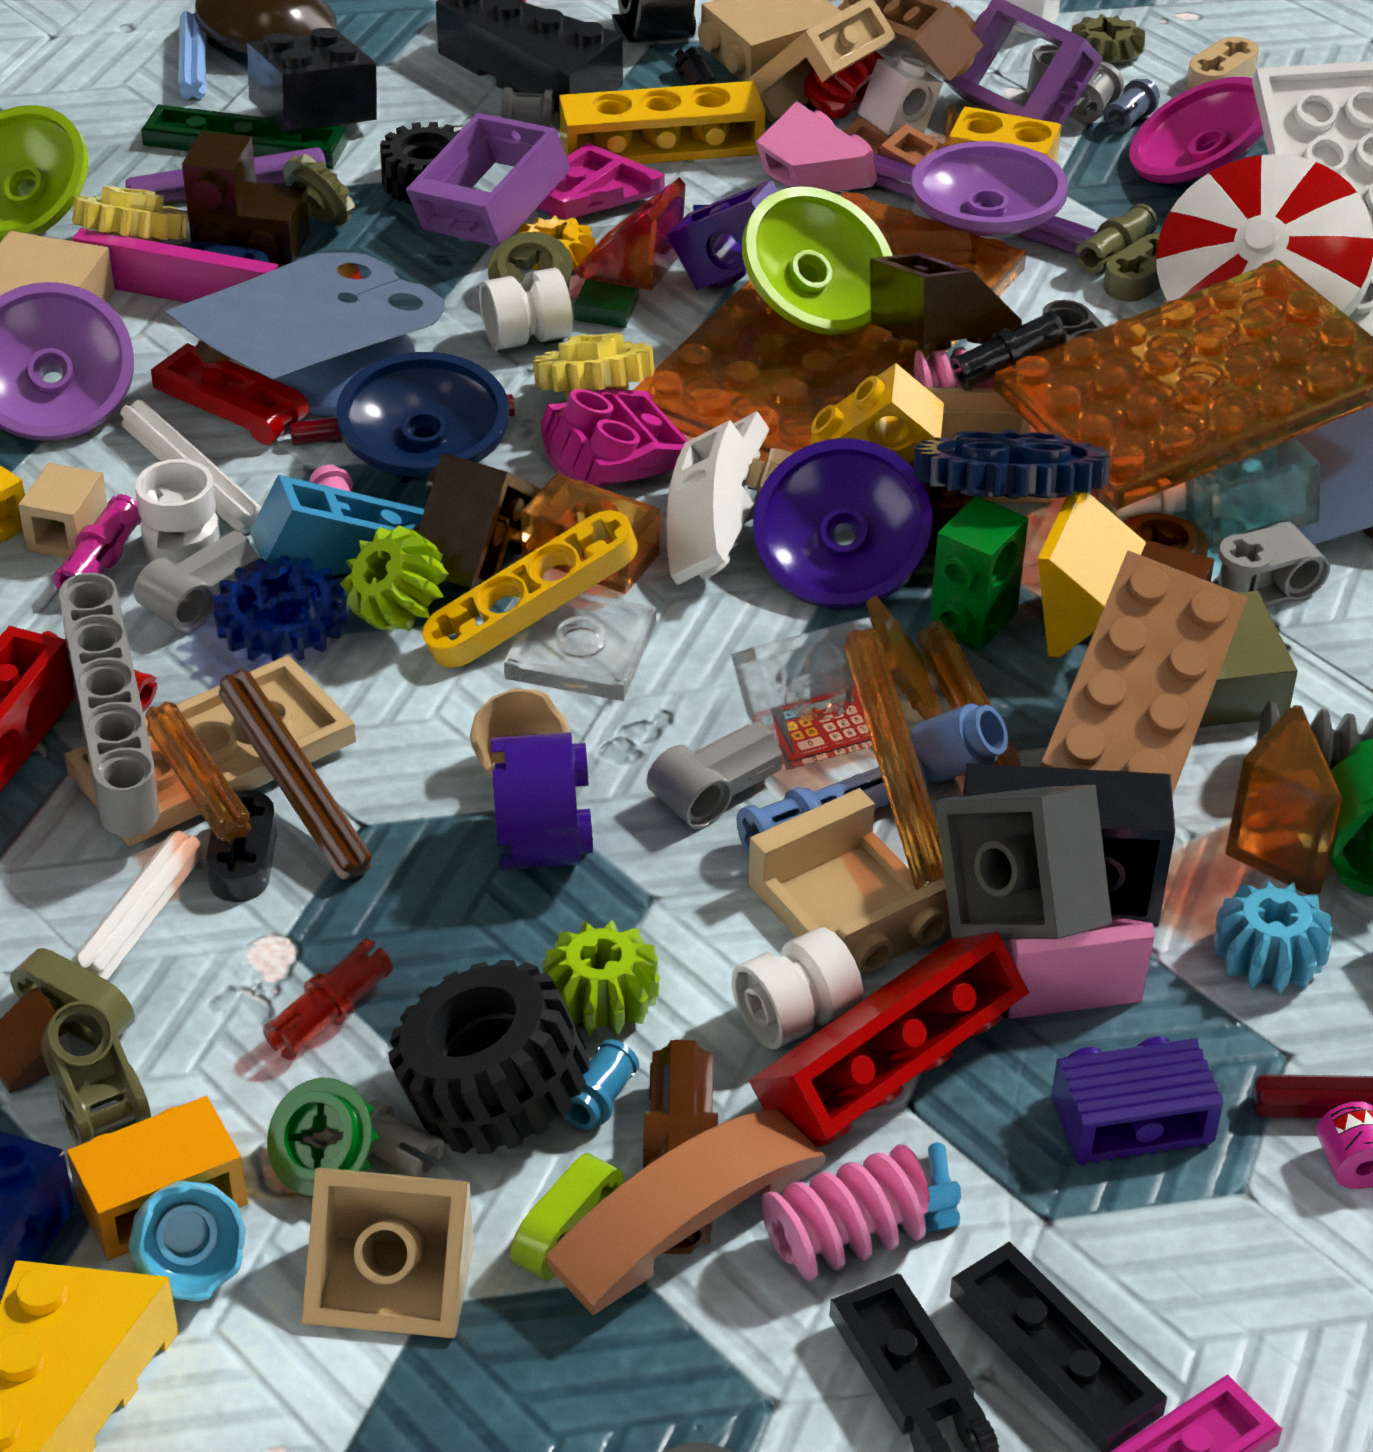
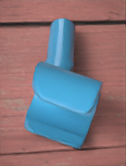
[924,1142,961,1233]

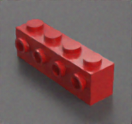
[748,931,1030,1147]

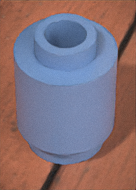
[909,704,1008,783]

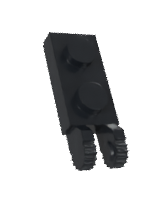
[829,1273,1000,1452]

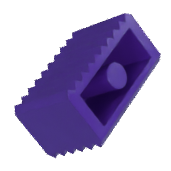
[1051,1037,1223,1166]

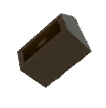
[870,252,1022,351]

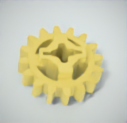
[72,186,188,242]
[532,333,655,400]

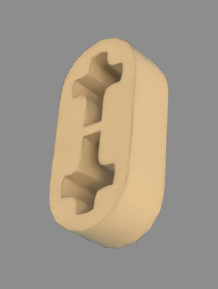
[1186,37,1259,90]

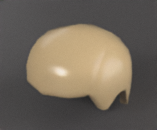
[470,688,573,780]

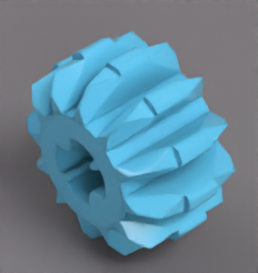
[1214,878,1333,994]

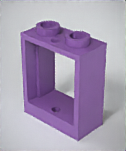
[943,0,1103,127]
[406,113,571,247]

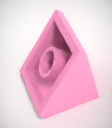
[1002,917,1154,1019]

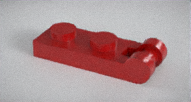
[151,343,309,445]

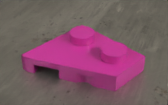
[537,142,665,220]

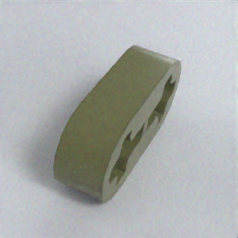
[1103,233,1161,301]
[10,948,135,1046]

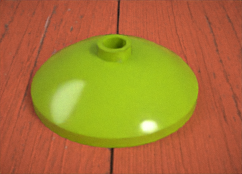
[0,105,88,242]
[742,187,892,335]

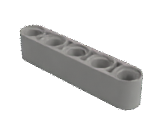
[59,573,160,837]

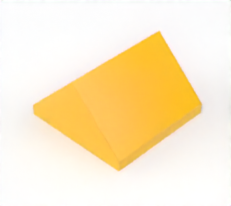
[1038,491,1146,658]

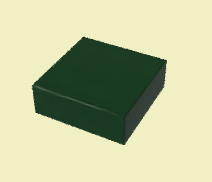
[574,275,639,328]

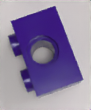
[667,179,778,290]

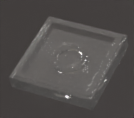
[504,593,656,701]

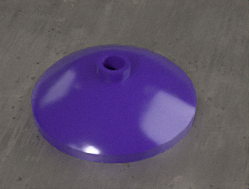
[753,438,933,609]

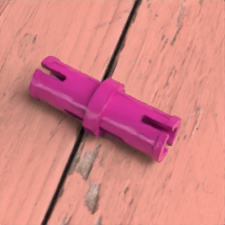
[53,494,142,591]

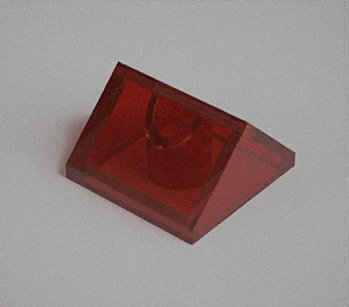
[573,177,686,290]

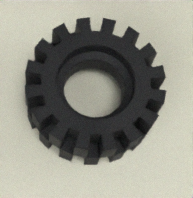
[380,122,460,204]

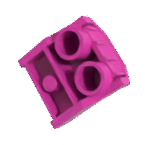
[540,388,688,489]

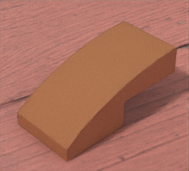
[843,117,946,167]

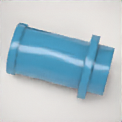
[564,1039,640,1130]

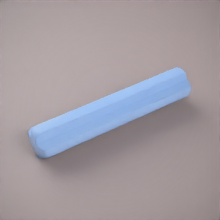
[178,10,206,100]

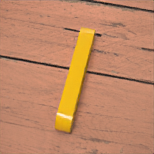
[422,510,638,668]

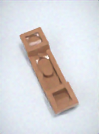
[545,1109,826,1315]

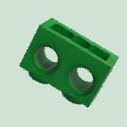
[929,496,1029,650]

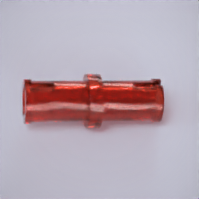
[262,938,393,1061]

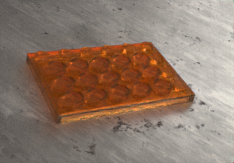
[993,260,1373,510]

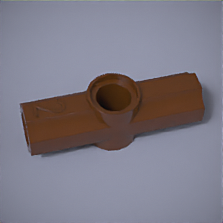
[643,1040,718,1254]

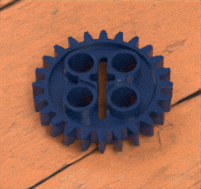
[913,430,1110,499]

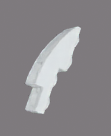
[666,411,770,585]

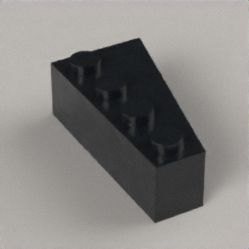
[436,0,623,122]

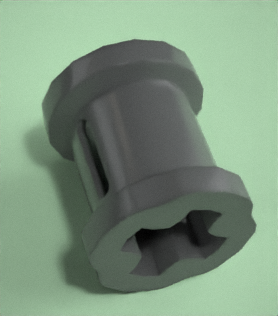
[501,87,555,128]

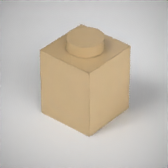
[18,463,108,559]

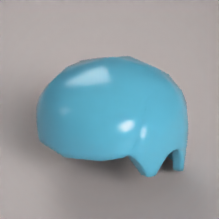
[128,1181,246,1301]

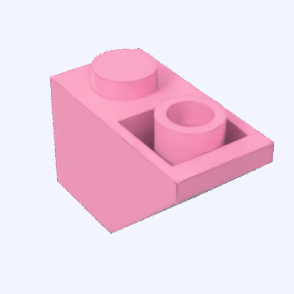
[756,101,878,192]

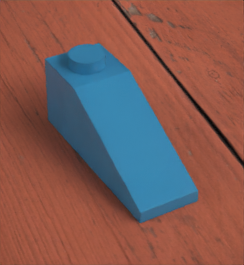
[250,475,424,578]

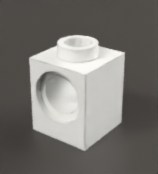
[858,55,943,135]

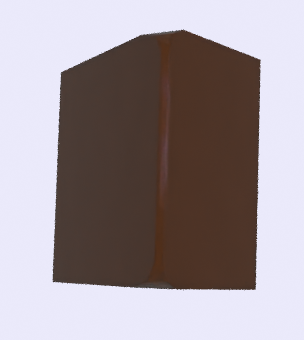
[0,987,73,1094]

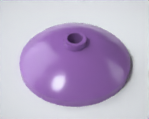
[911,141,1068,236]
[0,282,134,441]

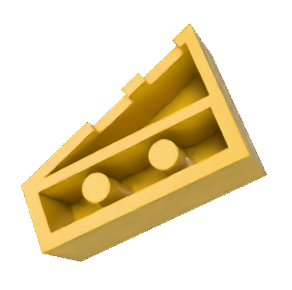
[0,1260,179,1452]

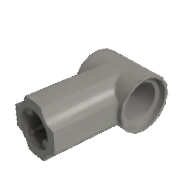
[134,530,261,633]
[646,721,783,829]

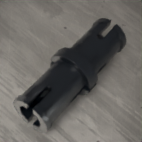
[950,310,1067,391]

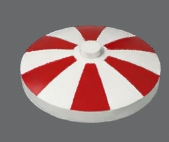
[1156,154,1373,356]

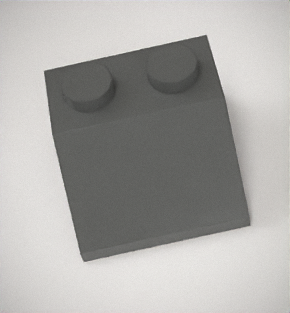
[935,785,1112,939]

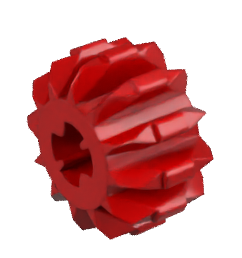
[804,52,884,119]

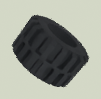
[388,960,590,1155]

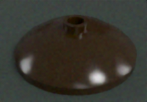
[194,0,337,54]

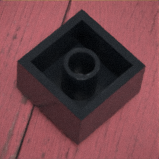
[247,28,377,132]

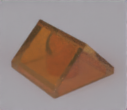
[1225,707,1342,895]

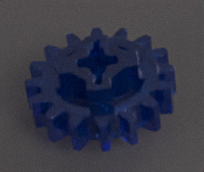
[212,556,348,662]

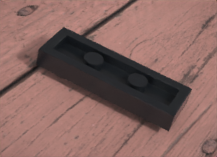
[949,1241,1168,1452]

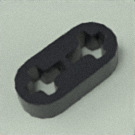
[206,790,277,903]

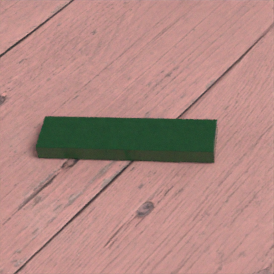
[141,104,348,169]

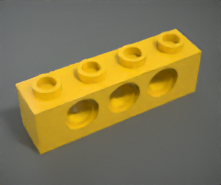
[559,81,765,164]

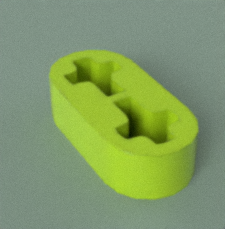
[510,1153,624,1281]

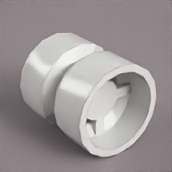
[479,267,573,351]
[135,459,220,564]
[731,927,864,1049]

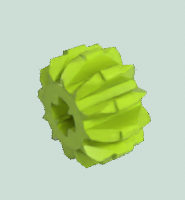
[340,525,449,633]
[543,919,660,1037]

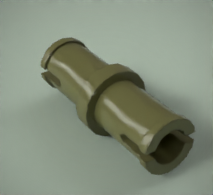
[1075,204,1158,273]

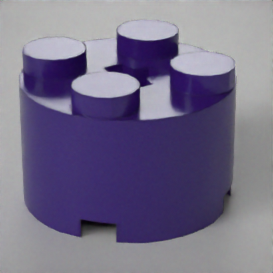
[491,732,593,870]

